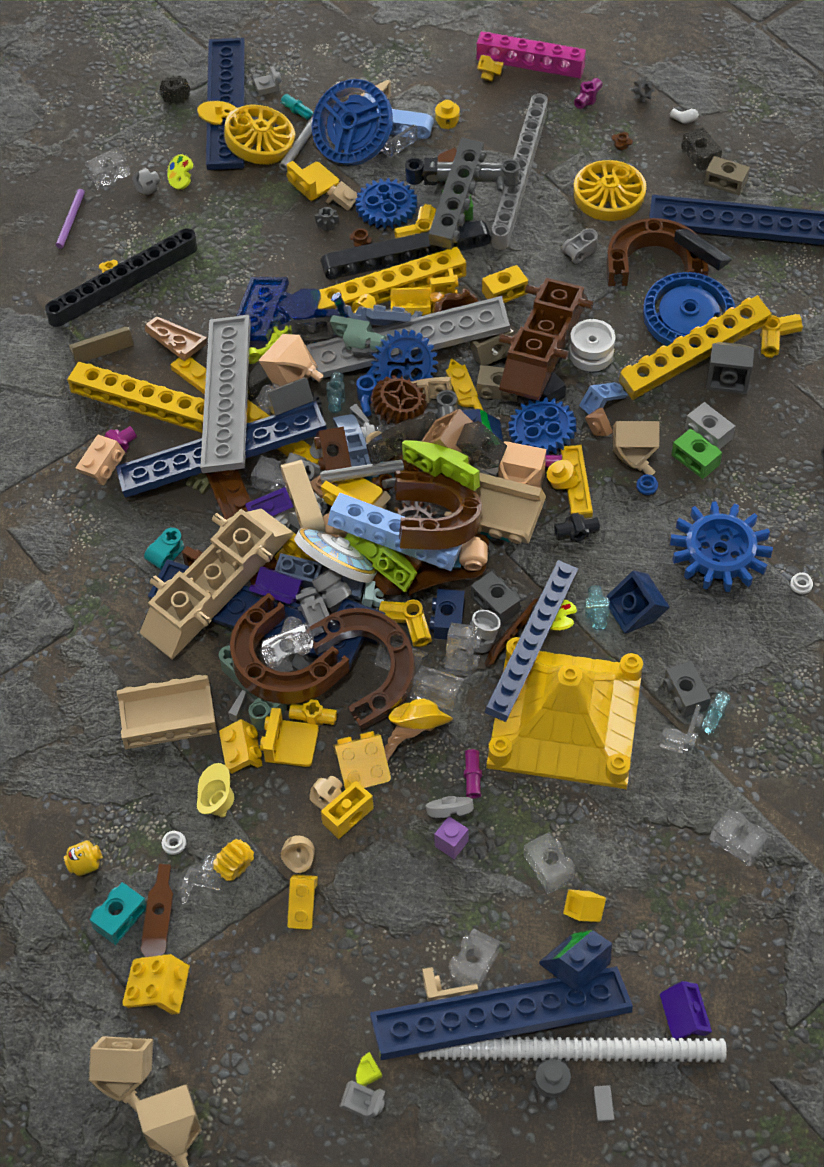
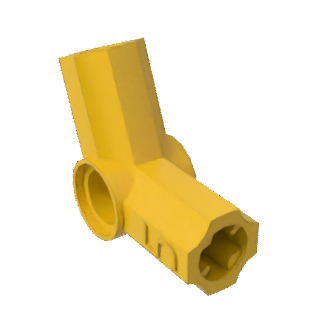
[394,204,436,238]
[760,314,803,358]
[379,599,432,647]

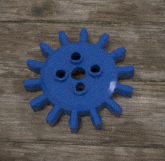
[670,501,773,592]

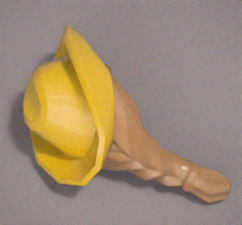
[384,699,453,763]

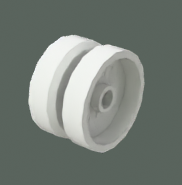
[569,319,615,372]

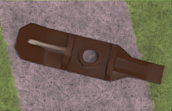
[485,598,538,667]
[141,864,173,957]

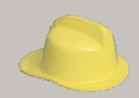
[197,763,234,817]

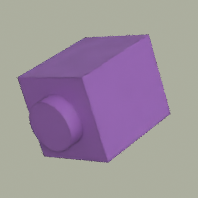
[435,816,469,859]

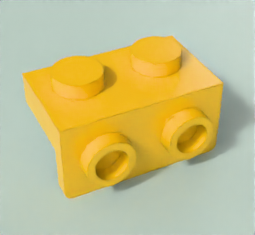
[391,287,431,316]
[219,719,262,774]

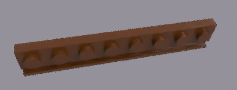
[205,469,277,585]

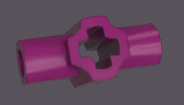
[574,78,603,109]
[104,426,137,453]

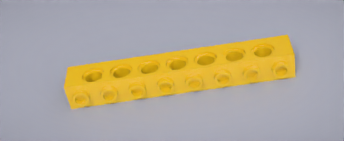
[311,247,466,323]
[619,295,772,400]
[67,362,204,433]

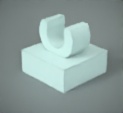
[362,581,384,608]

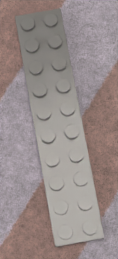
[306,296,511,380]
[200,315,251,473]

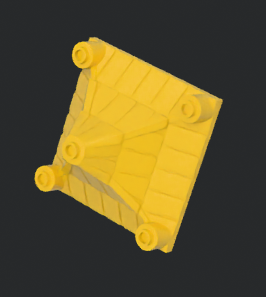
[486,637,643,789]

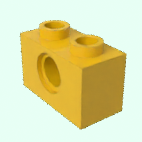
[482,265,528,303]
[321,781,374,839]

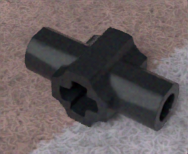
[554,513,600,542]

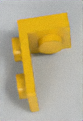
[287,874,318,929]

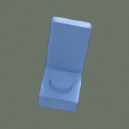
[579,382,628,414]

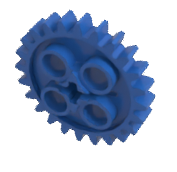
[356,178,417,229]
[371,329,438,382]
[508,397,577,455]

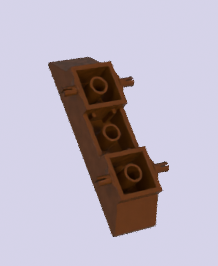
[499,278,593,400]

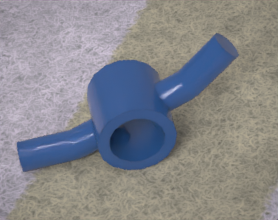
[356,365,377,417]

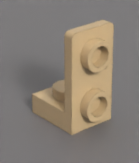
[423,967,478,1002]

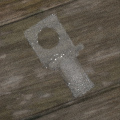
[181,853,222,903]

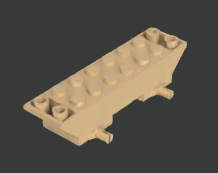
[140,509,294,660]

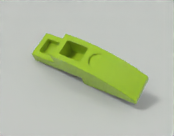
[402,440,480,491]
[344,533,417,592]

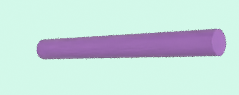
[56,189,85,249]

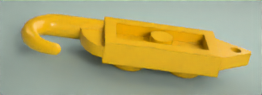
[446,359,483,410]

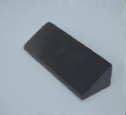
[674,229,732,271]

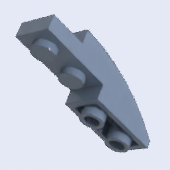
[332,414,371,467]
[275,553,365,600]

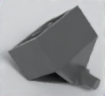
[706,342,754,394]

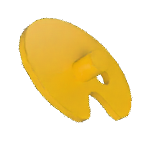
[198,101,237,125]

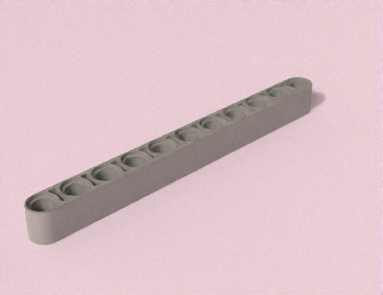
[492,94,548,250]

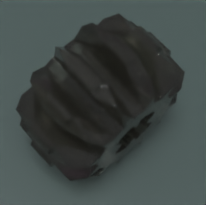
[159,75,191,105]

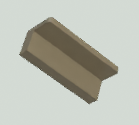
[69,326,133,364]

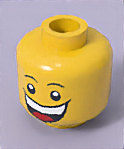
[64,841,103,876]

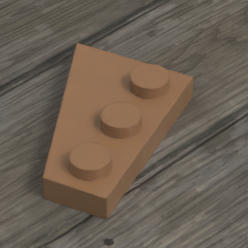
[145,316,207,361]

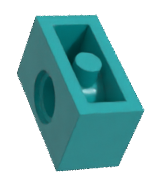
[89,882,147,945]

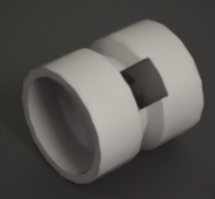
[311,569,353,608]
[465,610,501,653]

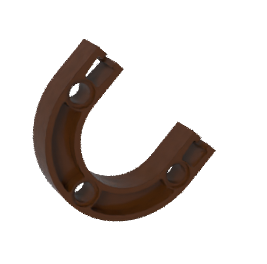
[606,218,709,286]
[394,470,482,550]
[230,593,349,704]
[304,608,415,731]

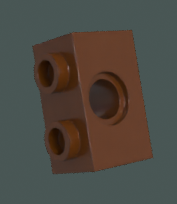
[314,426,352,471]

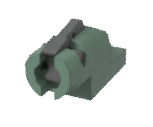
[330,315,387,356]

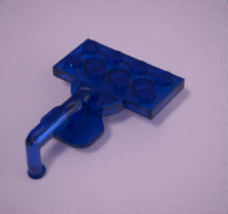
[236,277,349,341]

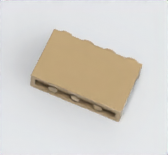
[444,473,546,544]
[116,675,217,749]

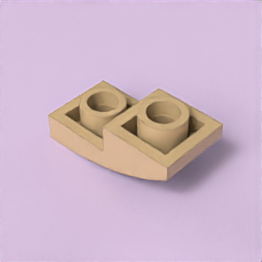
[411,377,452,403]

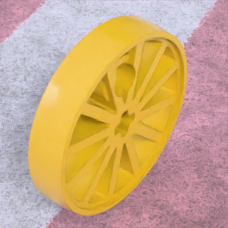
[224,105,295,164]
[573,160,646,221]

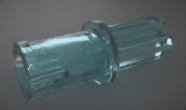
[701,691,731,734]

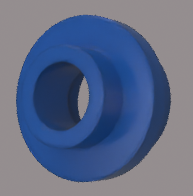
[636,474,658,495]

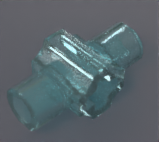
[326,372,346,413]
[585,586,610,630]

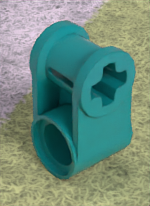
[144,528,184,570]

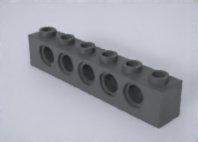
[429,137,486,250]

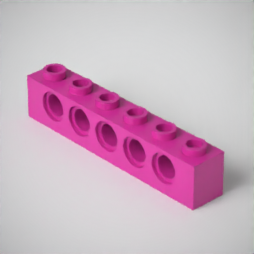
[477,31,586,79]

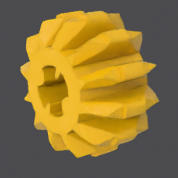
[213,839,254,881]

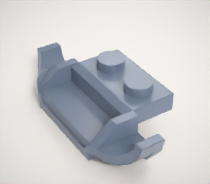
[344,305,422,326]

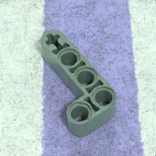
[219,646,288,730]

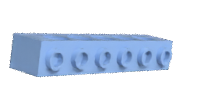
[327,493,462,571]

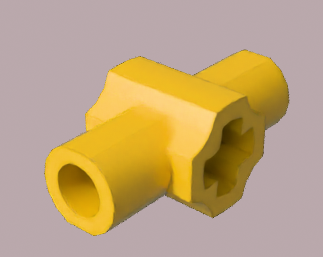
[289,700,337,726]

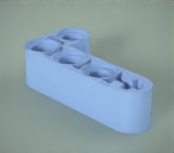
[364,93,434,139]

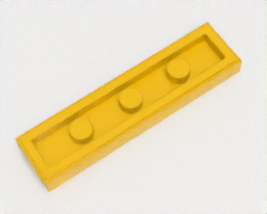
[560,445,593,518]

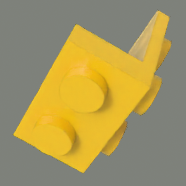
[286,161,339,201]
[321,477,383,506]
[260,708,319,767]
[333,731,391,789]
[123,954,190,1014]

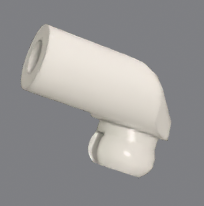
[670,109,699,124]

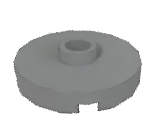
[426,796,474,818]

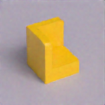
[563,890,606,922]

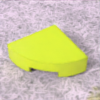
[356,1052,382,1086]

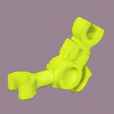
[249,324,289,364]

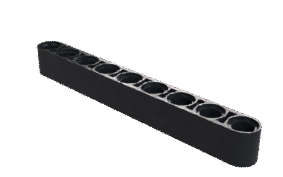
[320,220,492,279]
[45,228,197,327]

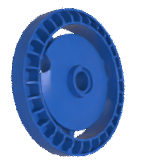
[312,79,393,166]
[643,272,735,348]

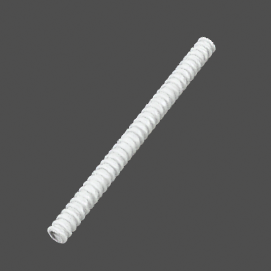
[419,1037,726,1062]

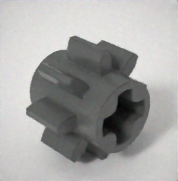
[631,78,655,102]
[315,207,339,231]

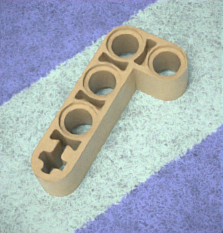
[280,460,326,533]

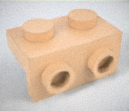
[76,435,125,485]

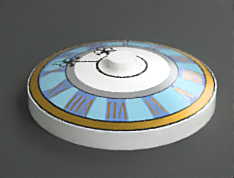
[294,528,377,583]

